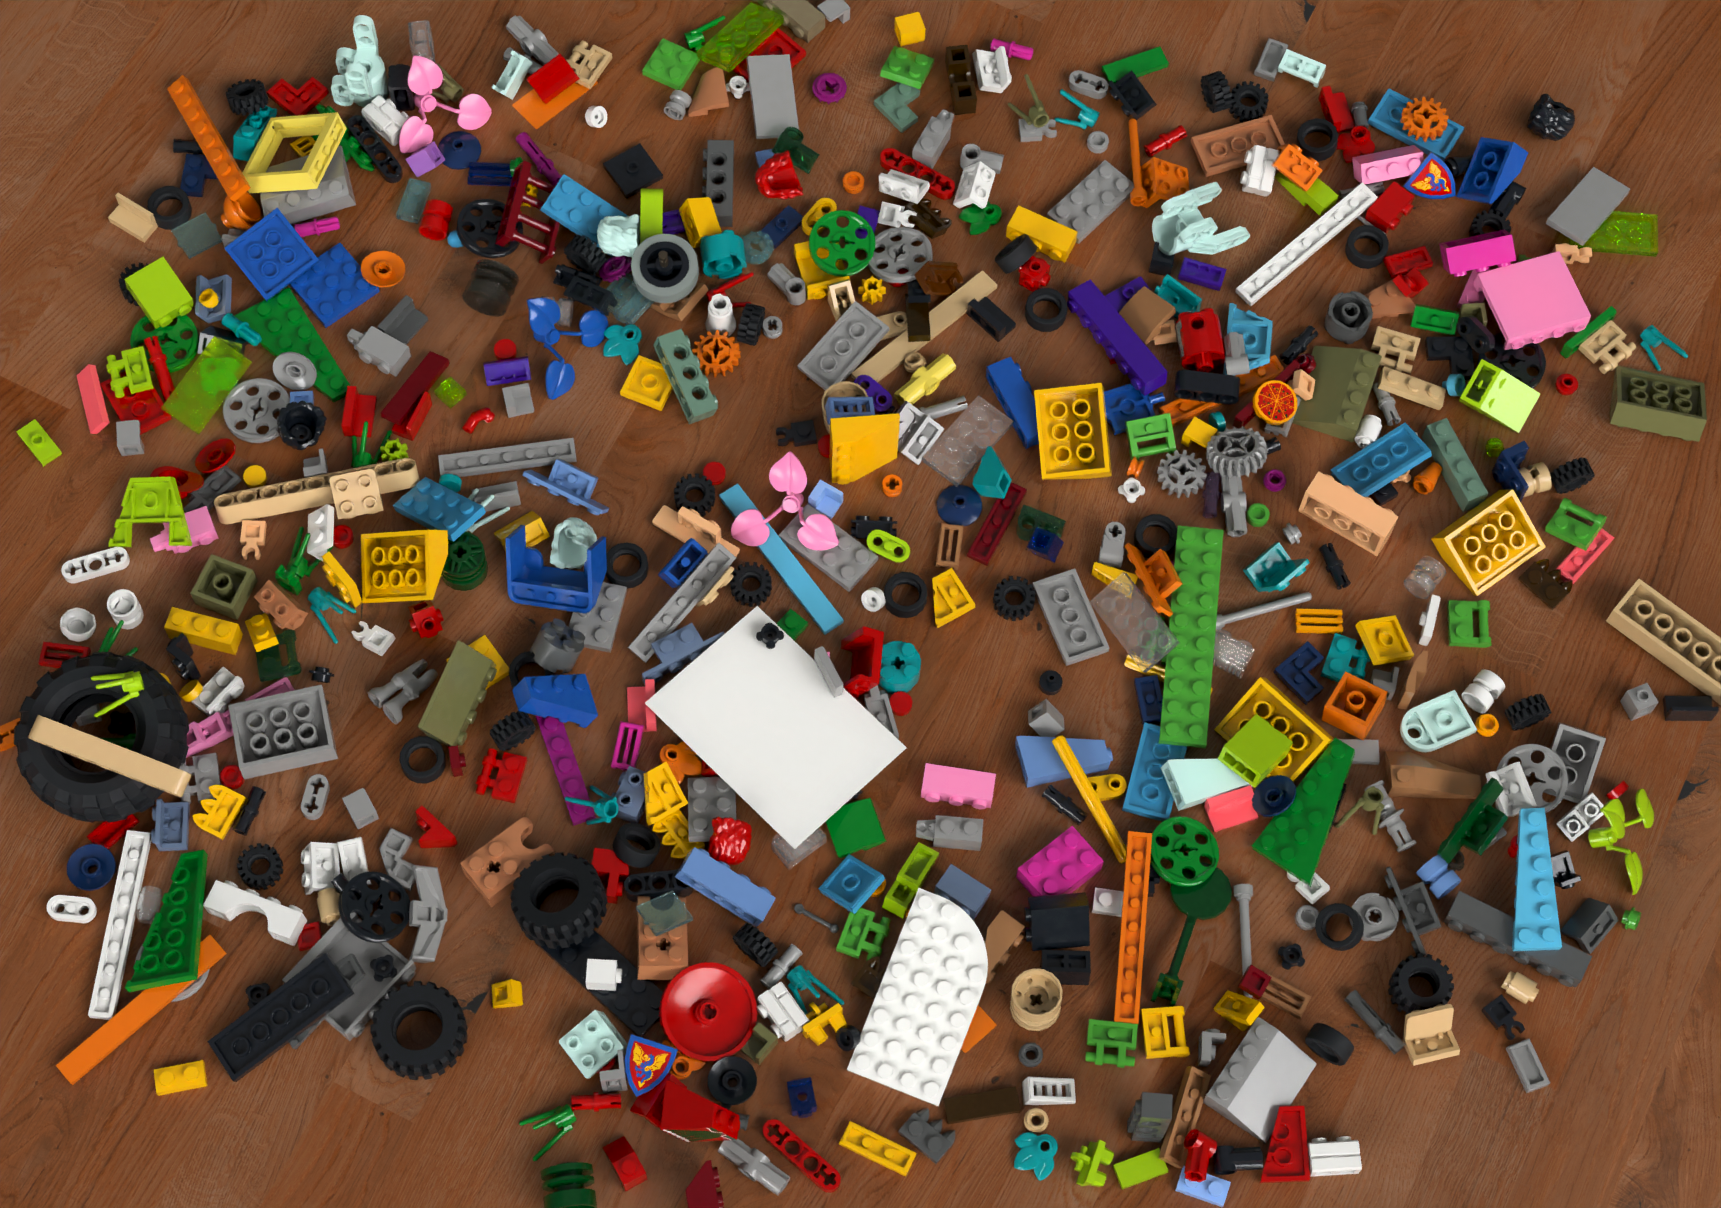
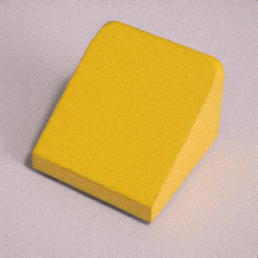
[491,979,523,1009]

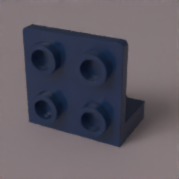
[1492,440,1529,502]

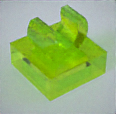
[434,377,467,409]

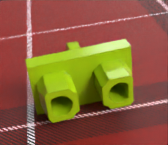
[1070,1140,1114,1187]

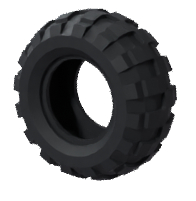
[14,652,189,823]

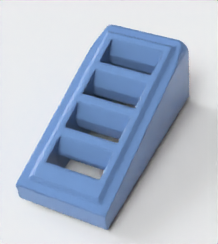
[825,397,875,425]

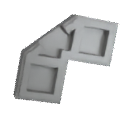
[379,828,416,891]

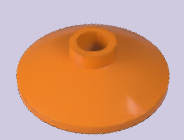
[361,251,405,287]

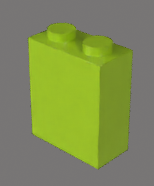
[125,257,194,329]
[1218,714,1294,788]

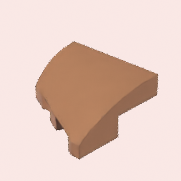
[688,66,729,117]

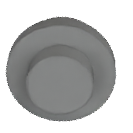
[1282,523,1302,545]

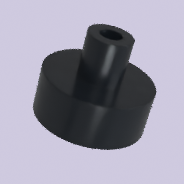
[1039,670,1063,695]
[836,1025,861,1051]

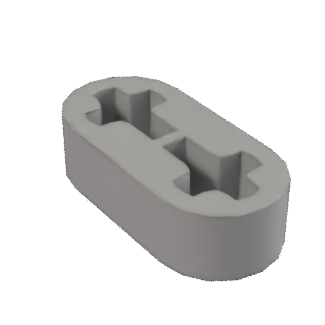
[1068,70,1108,99]
[301,774,330,820]

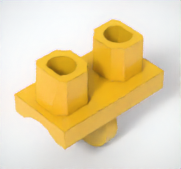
[802,1002,847,1046]

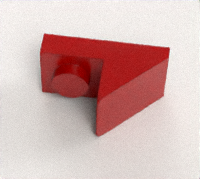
[415,805,458,848]

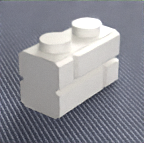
[361,95,409,146]
[1240,145,1280,197]
[757,982,809,1042]
[1308,1136,1362,1177]

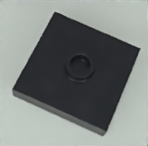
[603,143,663,199]

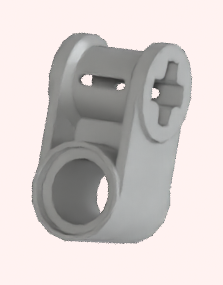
[1098,522,1126,568]

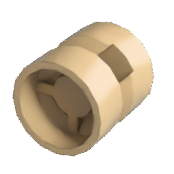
[1518,462,1552,498]

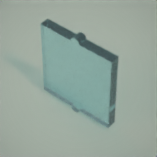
[172,212,222,259]
[636,891,693,936]

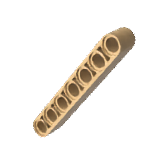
[28,715,191,798]

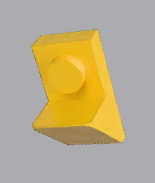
[1213,990,1265,1031]

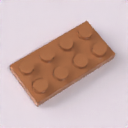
[1191,115,1285,177]

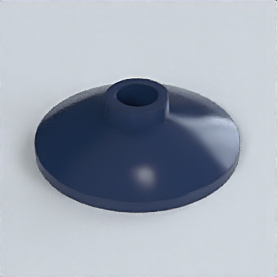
[438,131,481,170]
[937,485,982,527]
[1252,775,1296,817]
[67,844,116,891]

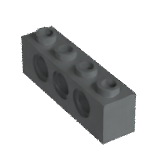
[702,140,734,227]
[1127,1092,1173,1143]

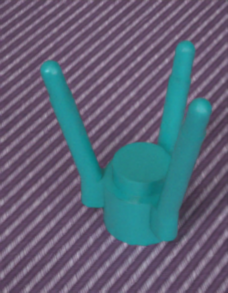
[1054,89,1100,130]
[1640,325,1688,371]
[308,587,356,644]
[565,785,619,825]
[787,965,844,1022]

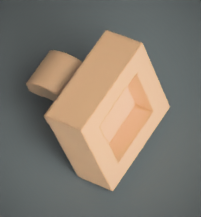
[1287,369,1315,401]

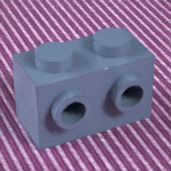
[611,766,646,824]
[934,864,991,920]

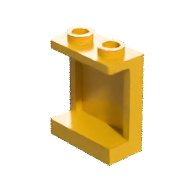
[794,241,850,300]

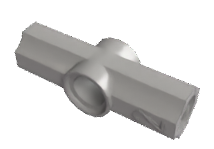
[506,15,559,66]
[1220,474,1247,537]
[718,1138,790,1196]

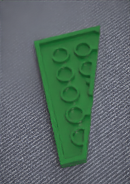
[234,288,351,403]
[1252,737,1355,887]
[125,849,208,992]

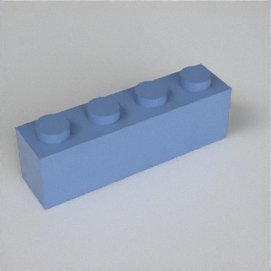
[675,847,776,927]

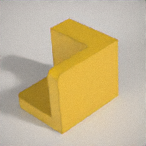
[894,12,926,47]
[1181,416,1218,448]

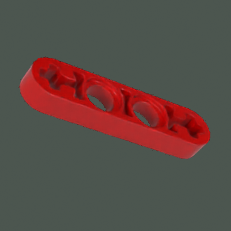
[880,148,955,200]
[762,1119,841,1193]

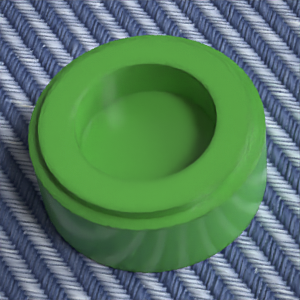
[1246,503,1270,527]

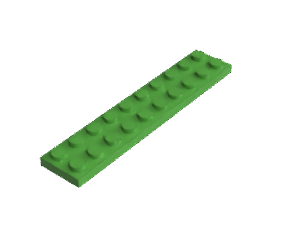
[1159,526,1224,748]

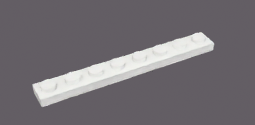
[1235,182,1378,307]
[88,830,151,1020]

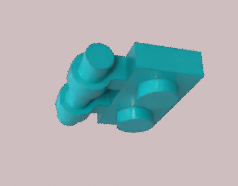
[1320,633,1370,683]

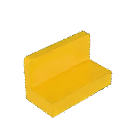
[679,197,722,248]
[494,511,550,552]

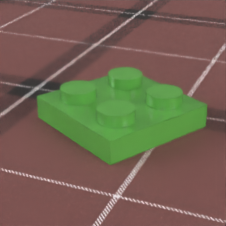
[642,38,700,90]
[880,46,934,89]

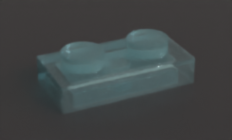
[396,178,431,224]

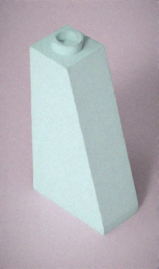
[1161,759,1253,811]

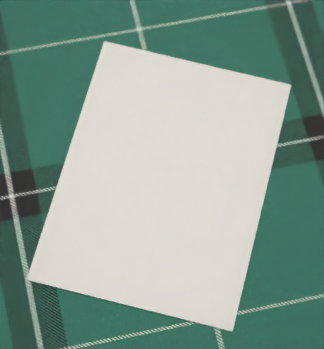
[645,606,907,849]

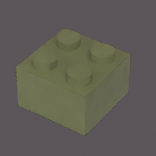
[190,554,258,620]

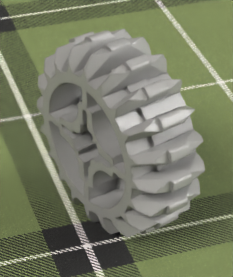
[1206,426,1268,479]

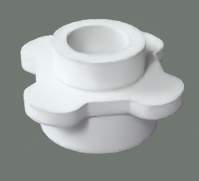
[726,76,750,99]
[1118,478,1145,503]

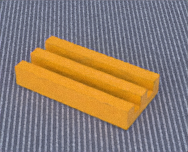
[1295,608,1343,634]

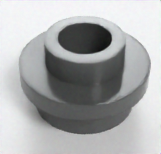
[1018,1043,1043,1067]

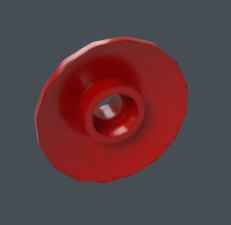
[195,438,236,473]

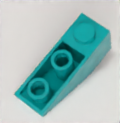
[233,105,278,161]

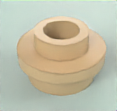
[904,352,926,373]
[1024,1108,1049,1133]

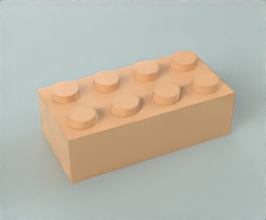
[1298,471,1398,556]

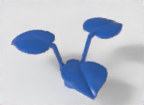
[527,297,609,400]

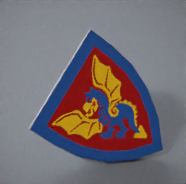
[1403,152,1456,199]
[625,1034,678,1097]

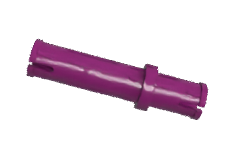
[516,132,562,186]

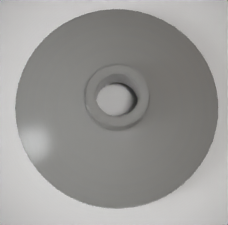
[273,352,317,391]

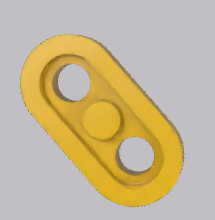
[802,198,837,236]
[1079,774,1127,801]

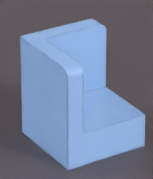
[808,480,844,519]

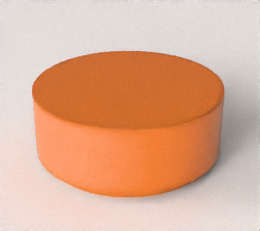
[843,171,864,194]

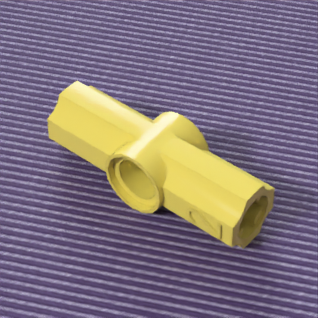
[894,353,956,406]

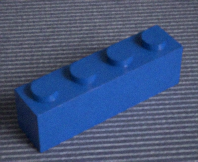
[986,356,1039,449]

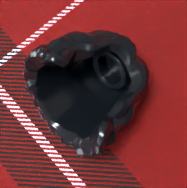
[1527,94,1575,141]
[276,400,327,450]

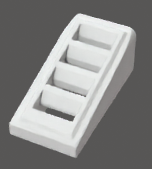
[1022,1077,1076,1105]

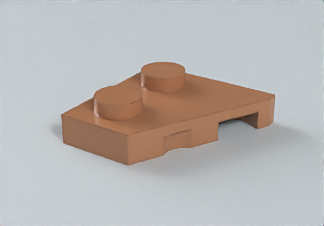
[1364,279,1415,319]

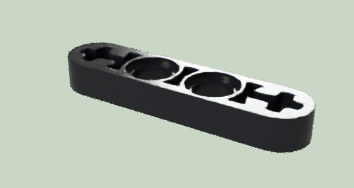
[347,115,403,183]

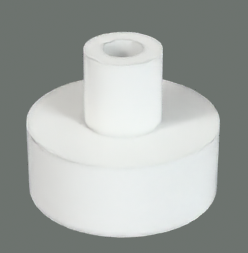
[585,106,607,128]
[861,587,886,612]

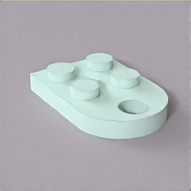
[1400,690,1477,752]

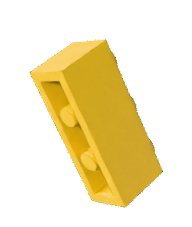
[1006,205,1078,263]
[164,607,243,655]

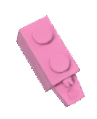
[150,506,219,554]

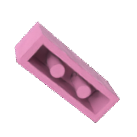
[1352,145,1424,184]
[921,763,996,809]

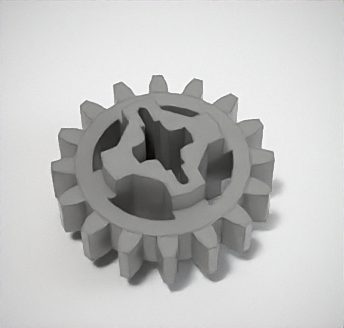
[1157,450,1207,498]

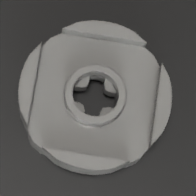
[1349,893,1399,941]

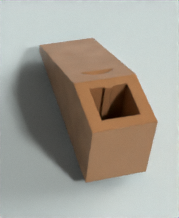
[985,910,1025,985]

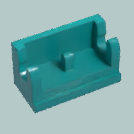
[1154,274,1202,320]

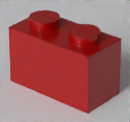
[1365,181,1415,234]

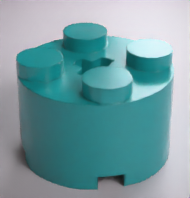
[700,230,747,279]
[878,641,921,694]

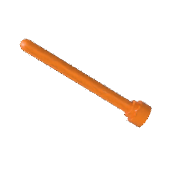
[1128,118,1148,206]

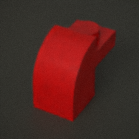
[592,848,630,904]

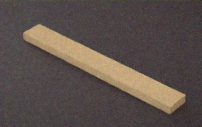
[851,270,997,389]

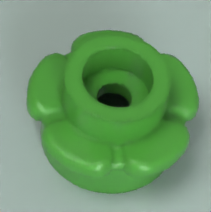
[1621,907,1641,930]

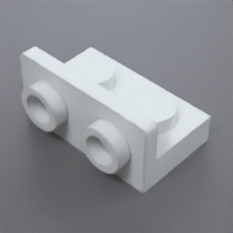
[953,161,996,209]
[191,667,245,717]
[301,842,340,895]

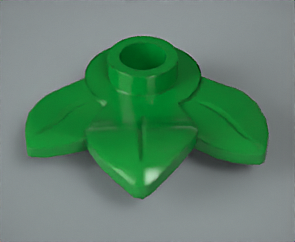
[959,201,1002,235]

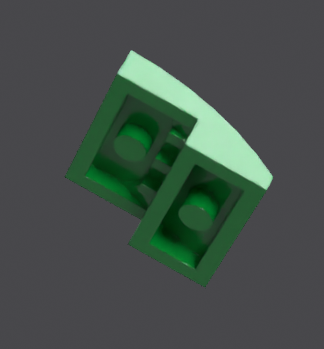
[826,798,887,858]

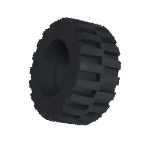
[510,853,608,949]
[370,981,468,1080]

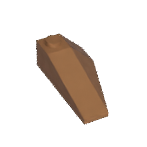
[1385,751,1481,799]

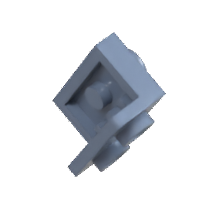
[195,274,232,324]
[151,799,190,851]

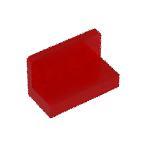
[526,54,580,104]
[1318,85,1355,133]
[341,386,377,438]
[391,391,432,441]
[630,1073,687,1128]

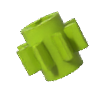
[380,438,409,462]

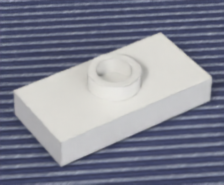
[1419,595,1441,646]
[337,837,371,885]

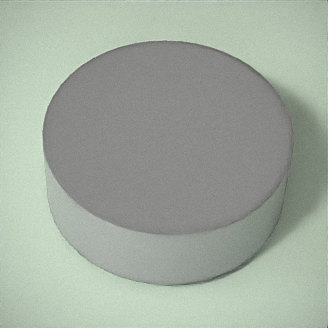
[1087,131,1109,153]
[1295,905,1319,930]

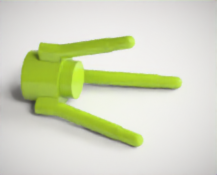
[91,671,144,718]

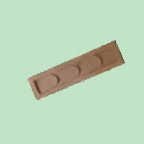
[1158,1066,1211,1168]

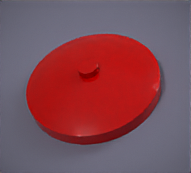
[659,962,757,1061]

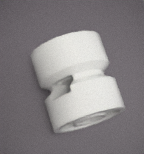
[107,589,144,630]
[1461,669,1505,714]

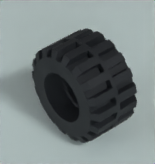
[1388,953,1454,1016]

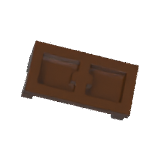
[914,261,963,295]

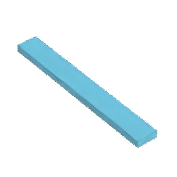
[719,483,844,635]

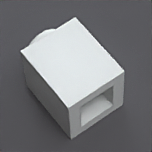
[585,959,622,991]

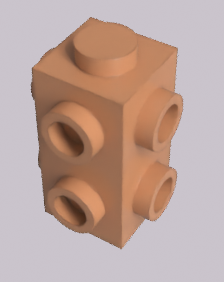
[254,580,309,631]

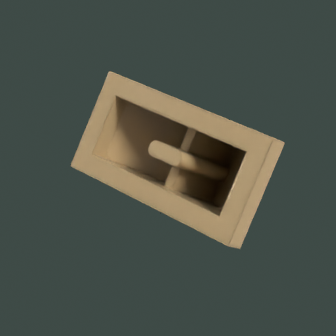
[828,279,855,322]

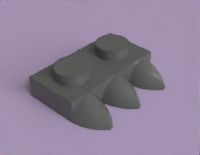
[898,1109,956,1164]

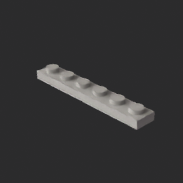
[438,438,577,477]
[627,543,736,663]

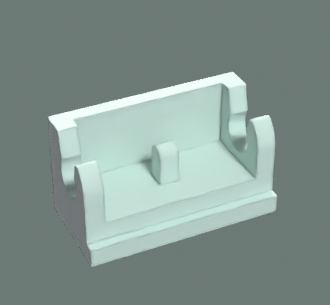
[1278,49,1326,88]
[492,50,533,100]

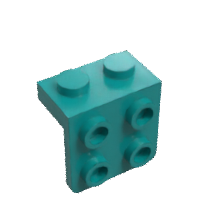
[1243,542,1310,592]

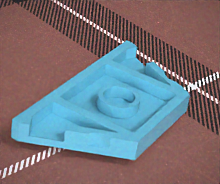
[1223,303,1273,376]

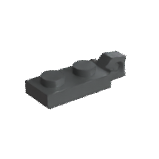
[183,465,241,513]

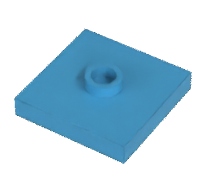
[818,854,885,914]

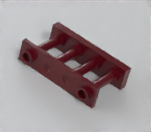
[495,161,560,264]

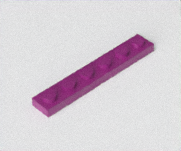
[535,715,596,826]

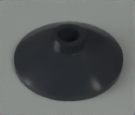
[708,1056,757,1105]

